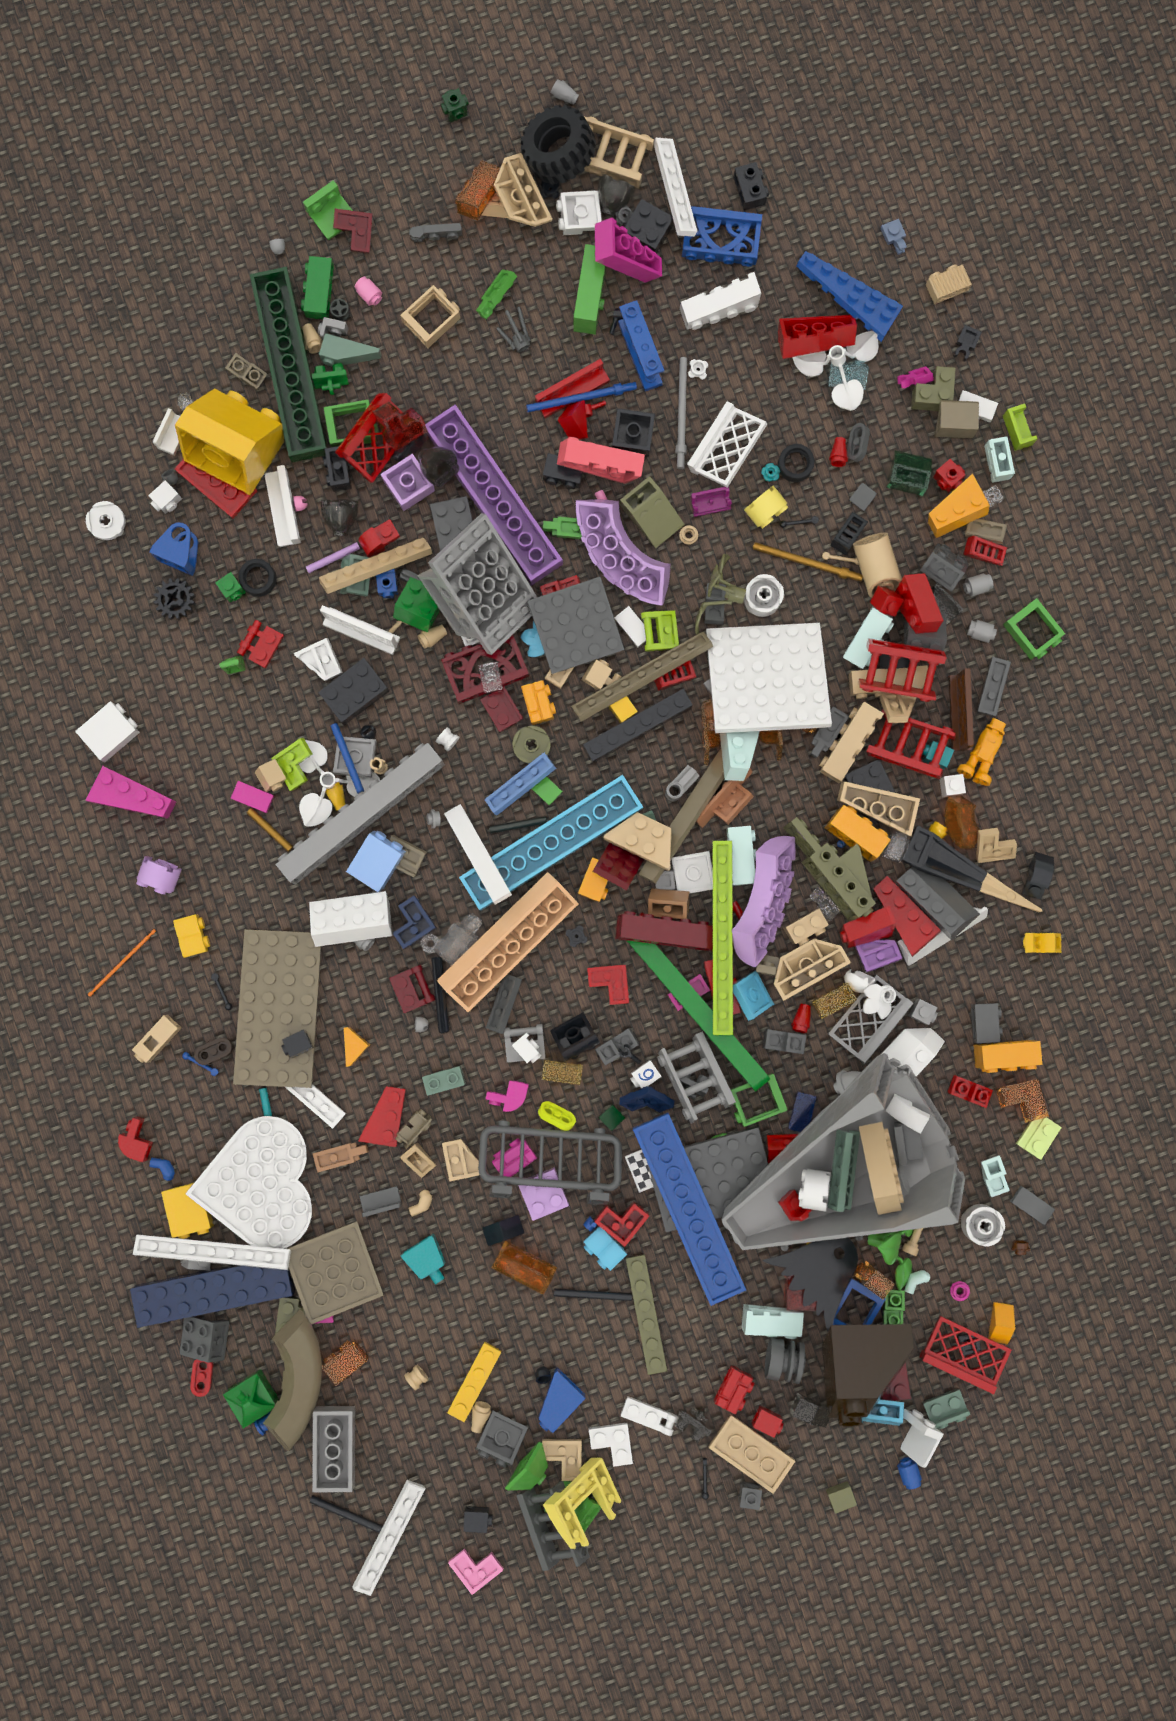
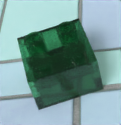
[886,450,932,496]

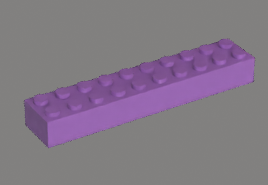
[424,405,563,586]

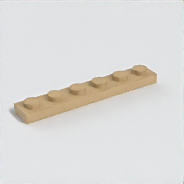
[319,538,432,594]

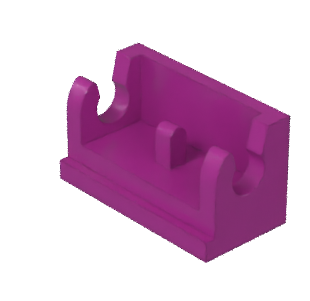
[690,486,732,517]

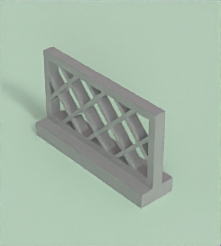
[828,975,913,1064]

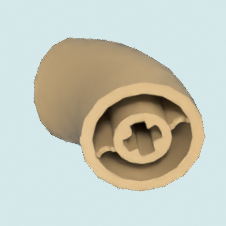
[853,532,902,598]

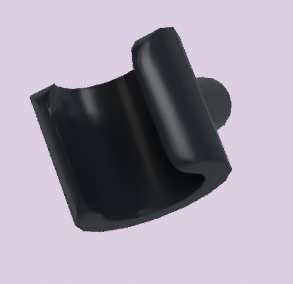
[609,308,623,335]
[619,1044,641,1064]

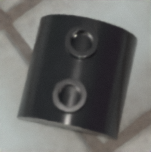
[550,1012,600,1062]

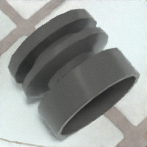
[764,1337,806,1384]

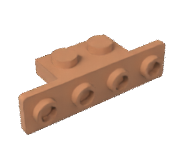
[696,768,754,828]

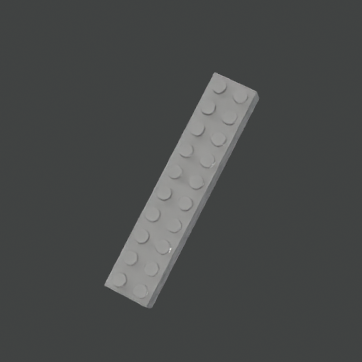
[275,743,445,885]

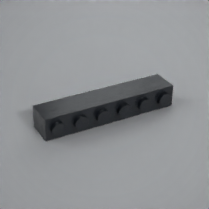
[583,689,693,764]

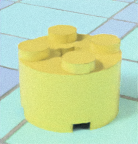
[744,485,788,529]

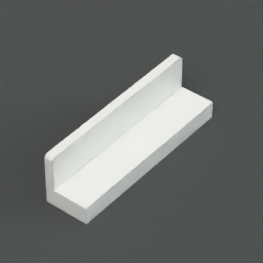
[265,465,301,547]

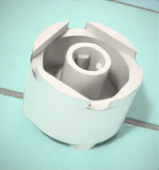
[744,574,784,617]
[799,1169,831,1212]
[961,1204,1005,1246]

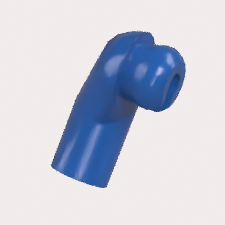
[150,1158,175,1181]

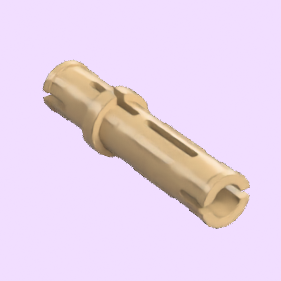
[370,757,388,774]

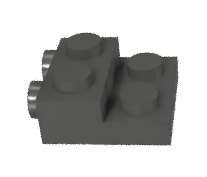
[475,1411,528,1468]

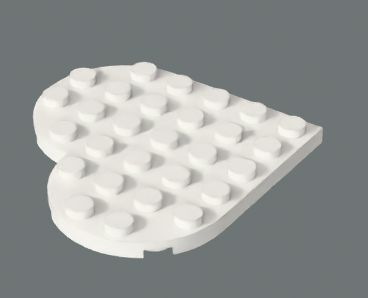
[186,1116,312,1249]

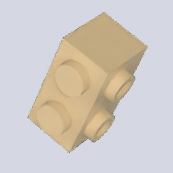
[783,909,829,946]

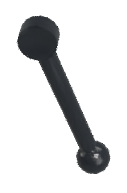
[779,516,819,528]
[211,973,232,1010]
[701,1458,709,1500]

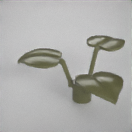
[695,554,746,635]

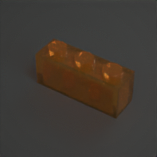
[455,160,501,221]
[491,1241,557,1294]
[855,1260,895,1300]

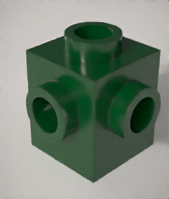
[440,88,469,122]

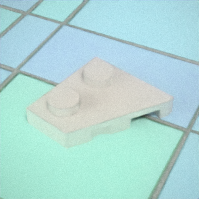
[294,638,343,681]

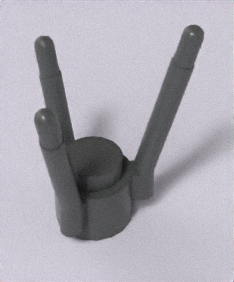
[496,306,531,353]

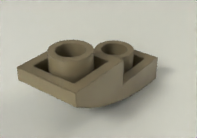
[225,353,268,390]

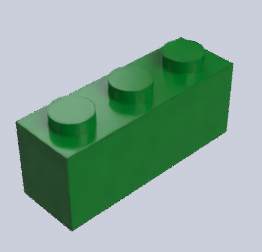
[301,256,334,319]

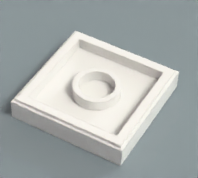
[671,851,713,893]

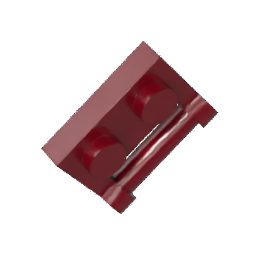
[389,965,435,1014]

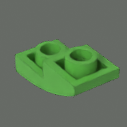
[883,1290,905,1324]

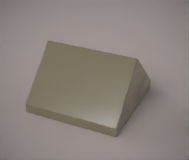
[935,400,979,438]

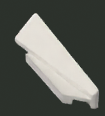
[898,907,988,966]

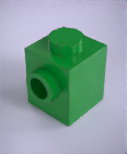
[215,572,245,603]

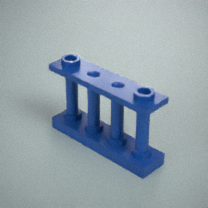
[618,300,664,392]

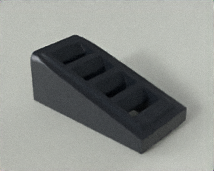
[831,512,868,555]

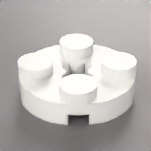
[86,501,126,540]

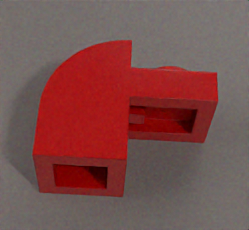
[358,519,400,558]
[118,1117,153,1162]

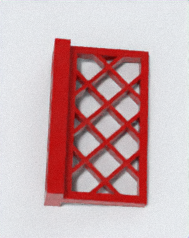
[335,393,414,483]
[919,1316,1012,1394]

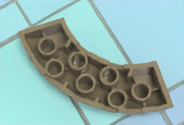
[263,1309,322,1451]

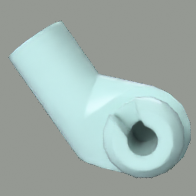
[904,1270,930,1294]

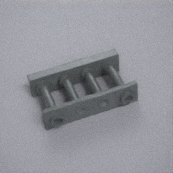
[516,1481,590,1571]

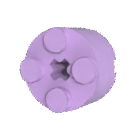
[136,856,182,894]

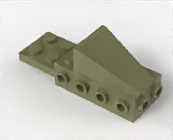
[783,817,876,922]

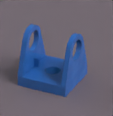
[149,523,198,576]

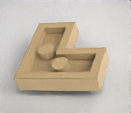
[976,828,1017,863]
[542,1439,582,1481]

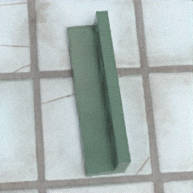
[827,1129,860,1212]

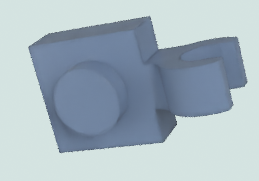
[881,219,907,255]

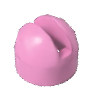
[293,496,307,512]

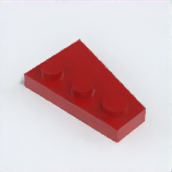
[358,1086,406,1147]

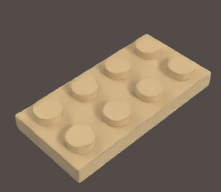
[708,1414,795,1494]

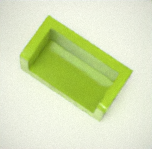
[1003,404,1037,451]

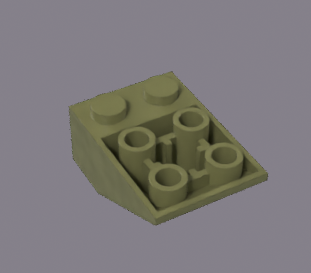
[620,476,685,549]

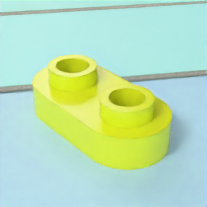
[538,1101,576,1131]

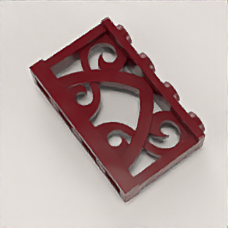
[441,635,529,704]

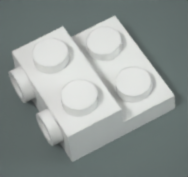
[556,191,602,235]

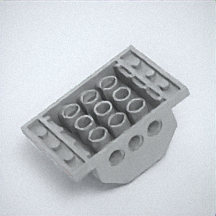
[417,513,537,655]

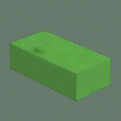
[574,244,607,335]

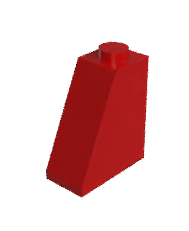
[840,906,896,948]

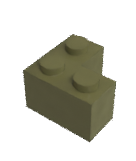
[911,366,955,411]

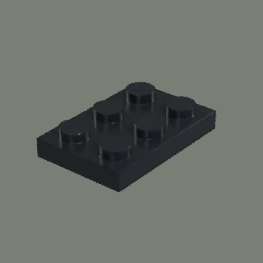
[845,759,896,825]

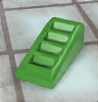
[219,656,246,674]

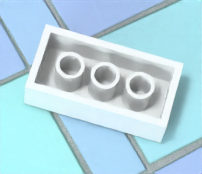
[309,891,392,947]

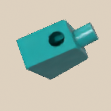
[401,1233,446,1284]

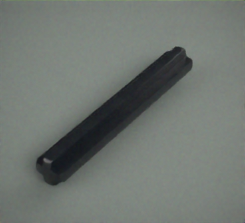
[431,957,449,1033]

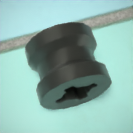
[330,299,350,322]

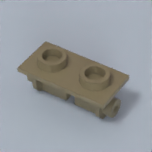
[395,1109,432,1149]

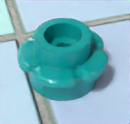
[761,463,780,482]

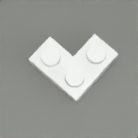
[589,1423,633,1467]

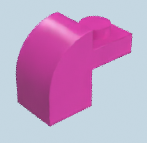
[486,1080,529,1112]

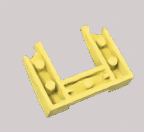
[543,1458,621,1549]

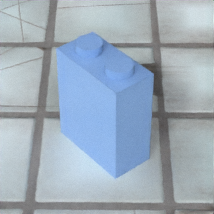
[346,831,406,892]

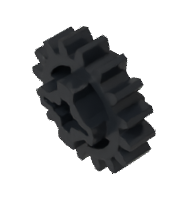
[153,578,196,620]

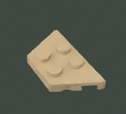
[603,812,672,871]

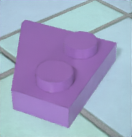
[855,940,902,973]

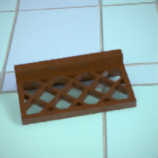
[948,668,974,752]

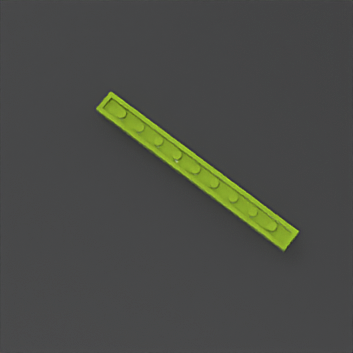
[713,841,733,1035]

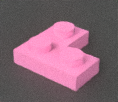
[448,1549,504,1595]

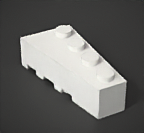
[680,272,761,330]

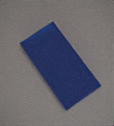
[788,1091,817,1132]

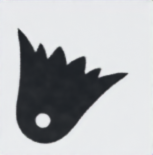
[763,1237,858,1333]

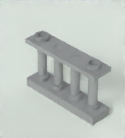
[657,1031,736,1124]

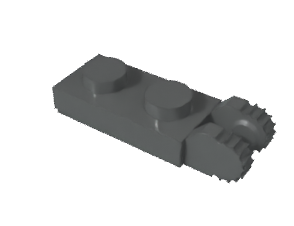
[409,223,463,242]

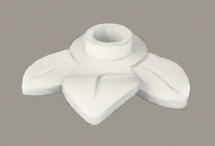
[863,984,896,1019]

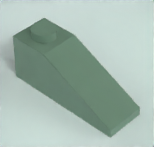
[319,333,382,366]

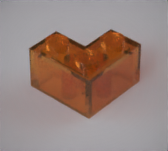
[996,1079,1049,1123]

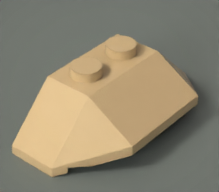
[494,153,552,227]
[774,939,851,1001]

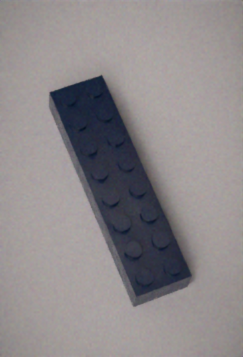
[130,1265,296,1328]

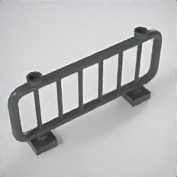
[478,1121,622,1205]

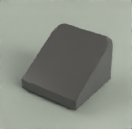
[849,483,877,512]

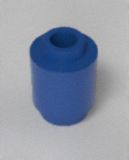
[897,1457,922,1489]

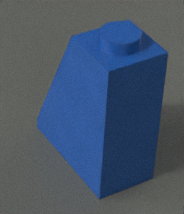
[539,1367,585,1433]

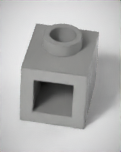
[908,999,938,1025]

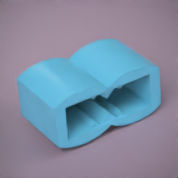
[584,1226,627,1271]

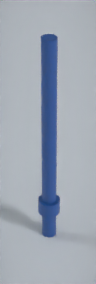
[526,382,637,412]

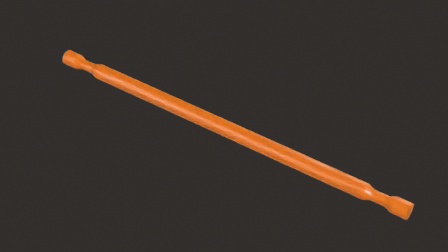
[88,929,156,997]

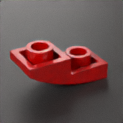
[947,1075,993,1108]

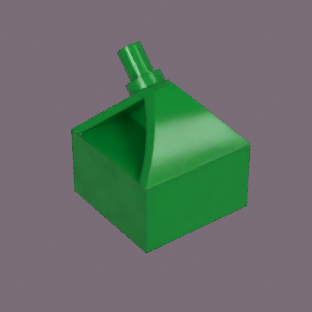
[223,1369,279,1429]

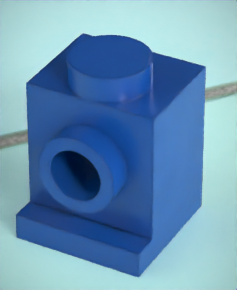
[376,569,398,598]

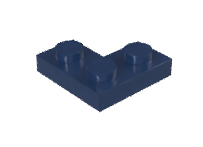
[619,1086,674,1113]

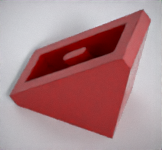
[558,400,588,441]

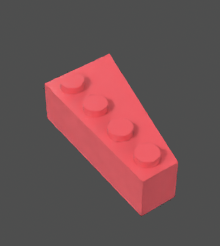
[557,437,645,484]

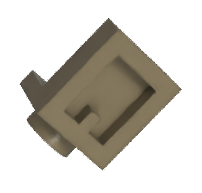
[756,955,779,976]

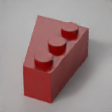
[895,573,944,634]

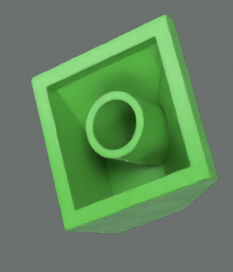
[505,1442,548,1491]

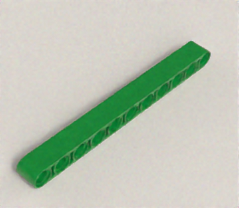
[627,941,770,1092]

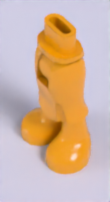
[957,718,1006,786]

